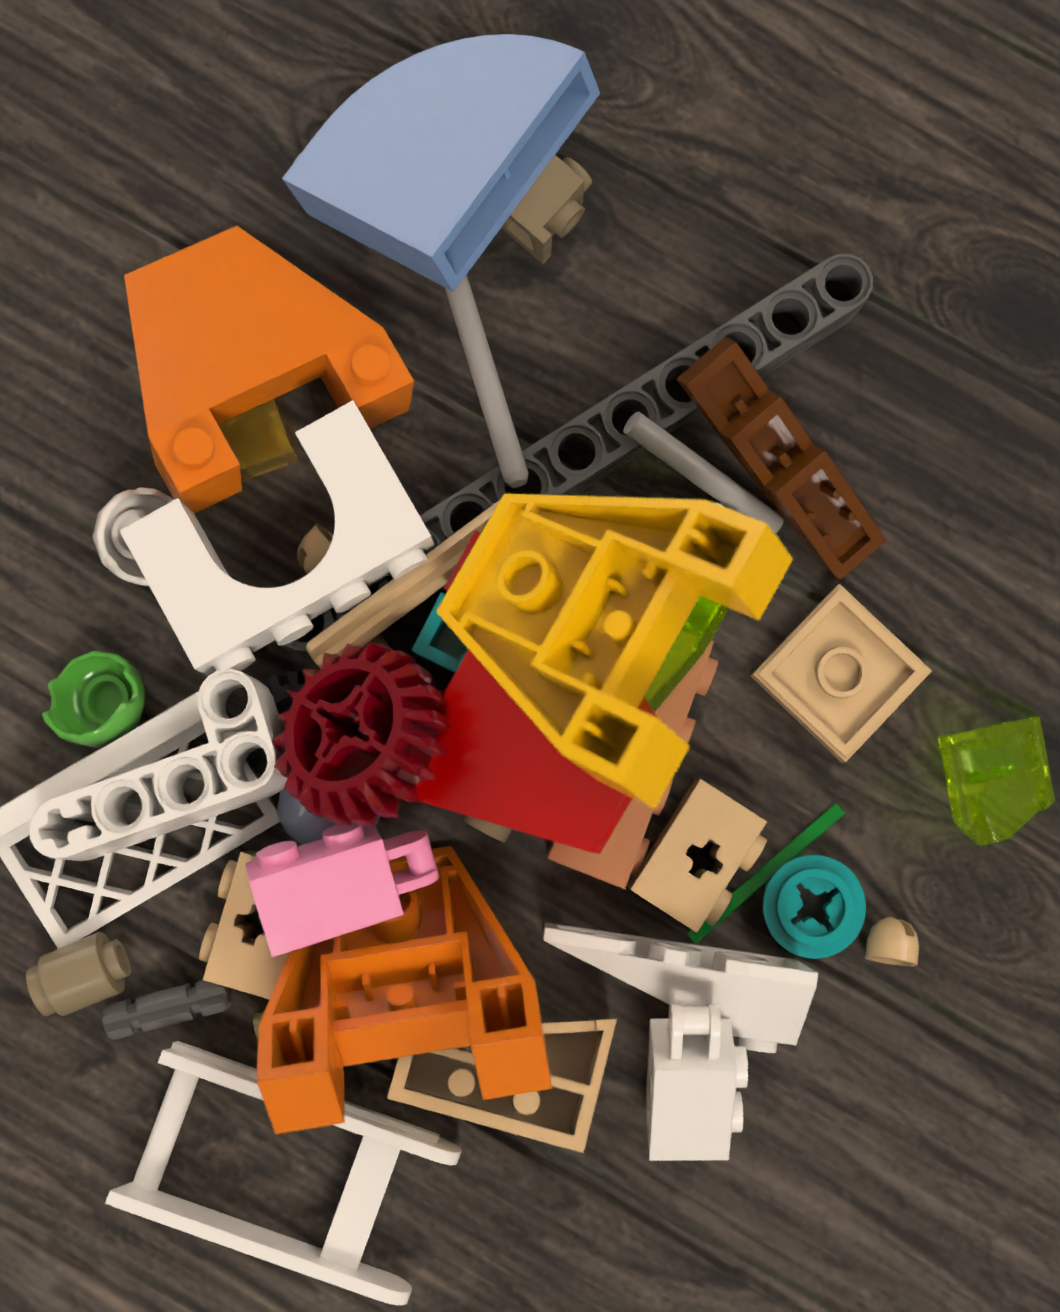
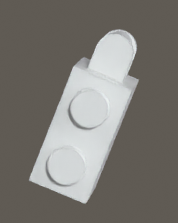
[645,1004,748,1161]

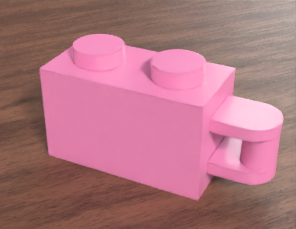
[245,822,439,957]

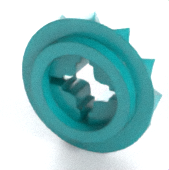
[761,855,866,959]

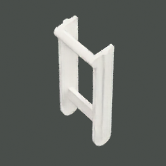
[105,1041,462,1305]

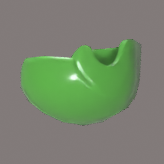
[42,651,145,748]

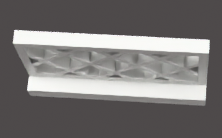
[0,691,280,949]

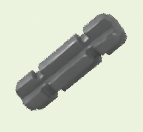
[102,980,231,1040]

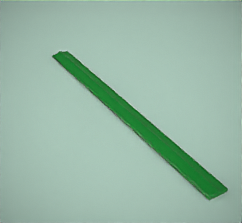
[686,803,845,944]

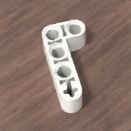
[29,669,287,861]

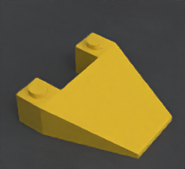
[436,494,793,810]

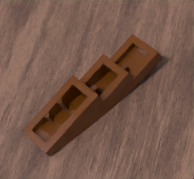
[676,337,887,581]

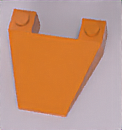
[124,226,414,514]
[257,846,552,1134]

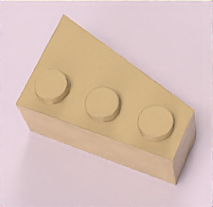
[387,1019,617,1153]

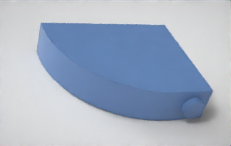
[282,34,600,292]

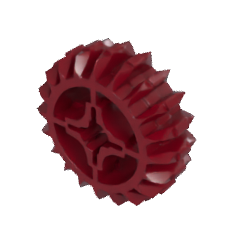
[272,642,451,826]

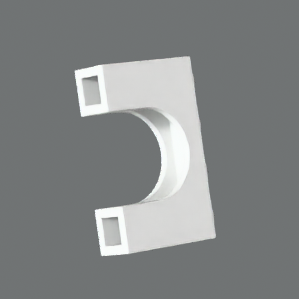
[120,400,436,676]

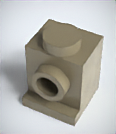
[501,155,592,264]

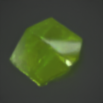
[938,716,1055,846]

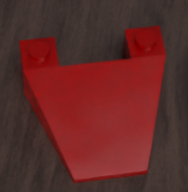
[362,530,659,854]

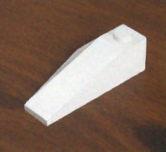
[543,922,818,1053]

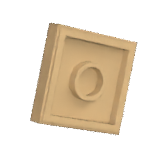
[750,584,932,763]

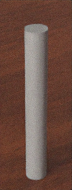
[623,412,784,534]

